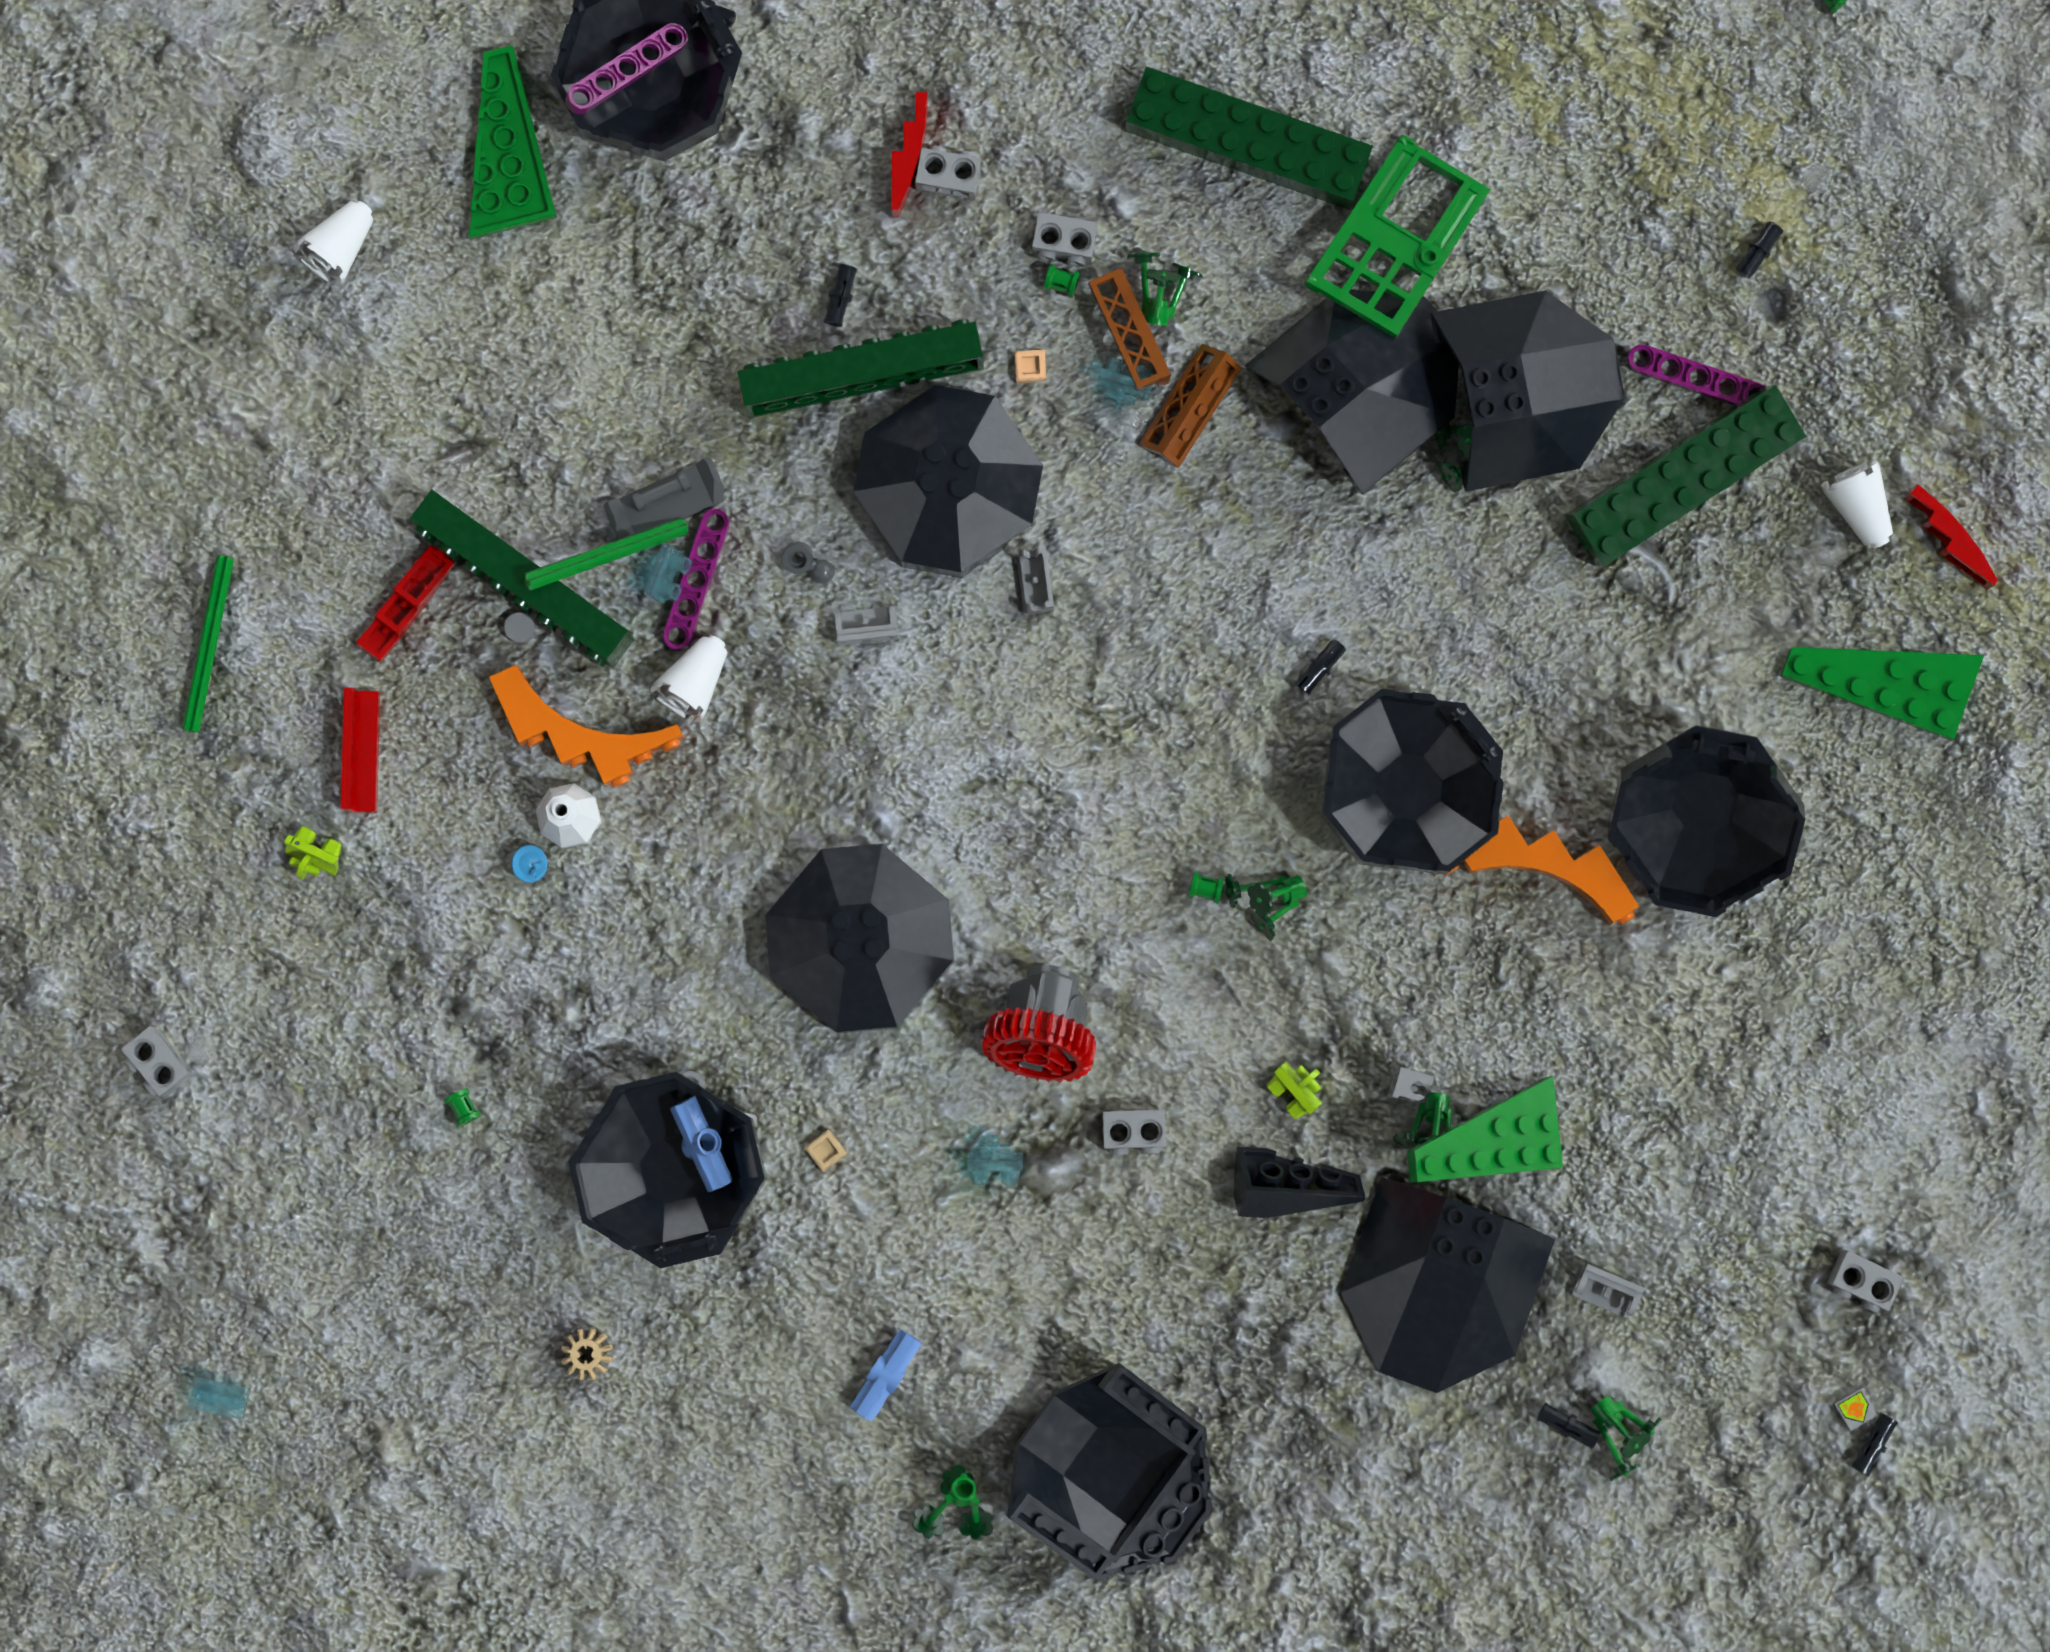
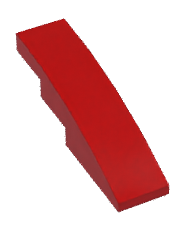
[892,92,928,218]
[1904,484,1998,590]
[356,545,455,664]

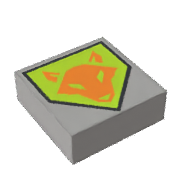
[1833,1388,1877,1431]

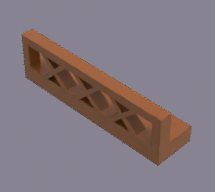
[1088,268,1171,391]
[1139,344,1242,468]

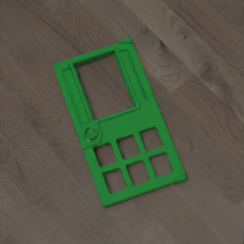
[1304,135,1491,338]

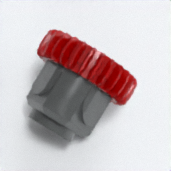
[982,965,1096,1083]

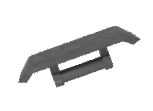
[604,458,724,539]

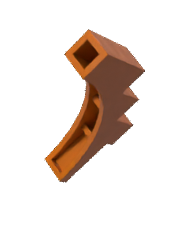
[489,664,685,789]

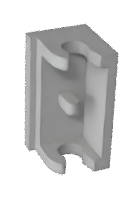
[1016,547,1054,615]
[835,606,899,646]
[1387,1067,1434,1102]
[1571,1263,1645,1319]

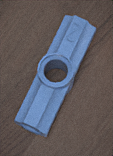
[670,1096,733,1192]
[850,1329,922,1422]

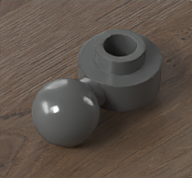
[782,541,834,584]

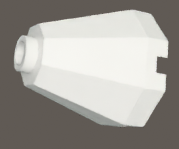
[536,783,601,849]

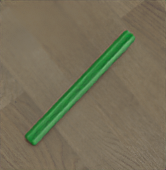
[523,518,688,590]
[182,555,234,733]

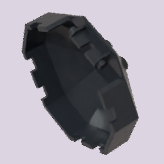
[550,0,742,162]
[853,385,1043,578]
[1321,689,1504,875]
[1608,725,1806,917]
[765,844,954,1034]
[568,1072,767,1269]

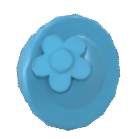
[511,845,548,883]

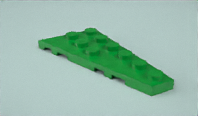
[468,45,557,240]
[1780,647,1984,741]
[1407,1076,1563,1183]

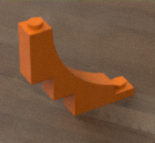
[1433,815,1639,926]

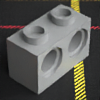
[915,146,981,200]
[1032,212,1098,267]
[121,1026,195,1097]
[1102,1110,1166,1155]
[1826,1250,1904,1314]

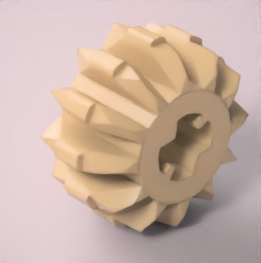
[561,1328,613,1380]

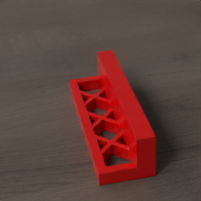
[341,688,380,813]

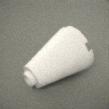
[293,201,373,285]
[1821,460,1893,548]
[650,635,727,722]

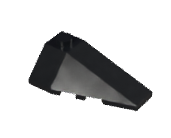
[1233,1146,1365,1218]

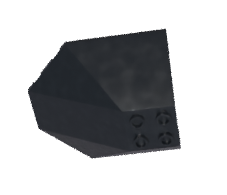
[1245,290,1459,495]
[1430,290,1625,492]
[1340,1177,1555,1393]
[1007,1363,1212,1581]

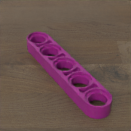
[565,23,688,114]
[1626,344,1765,406]
[663,508,730,651]

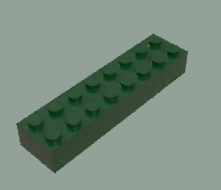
[1125,66,1373,210]
[737,319,984,419]
[1564,385,1807,566]
[410,489,635,668]

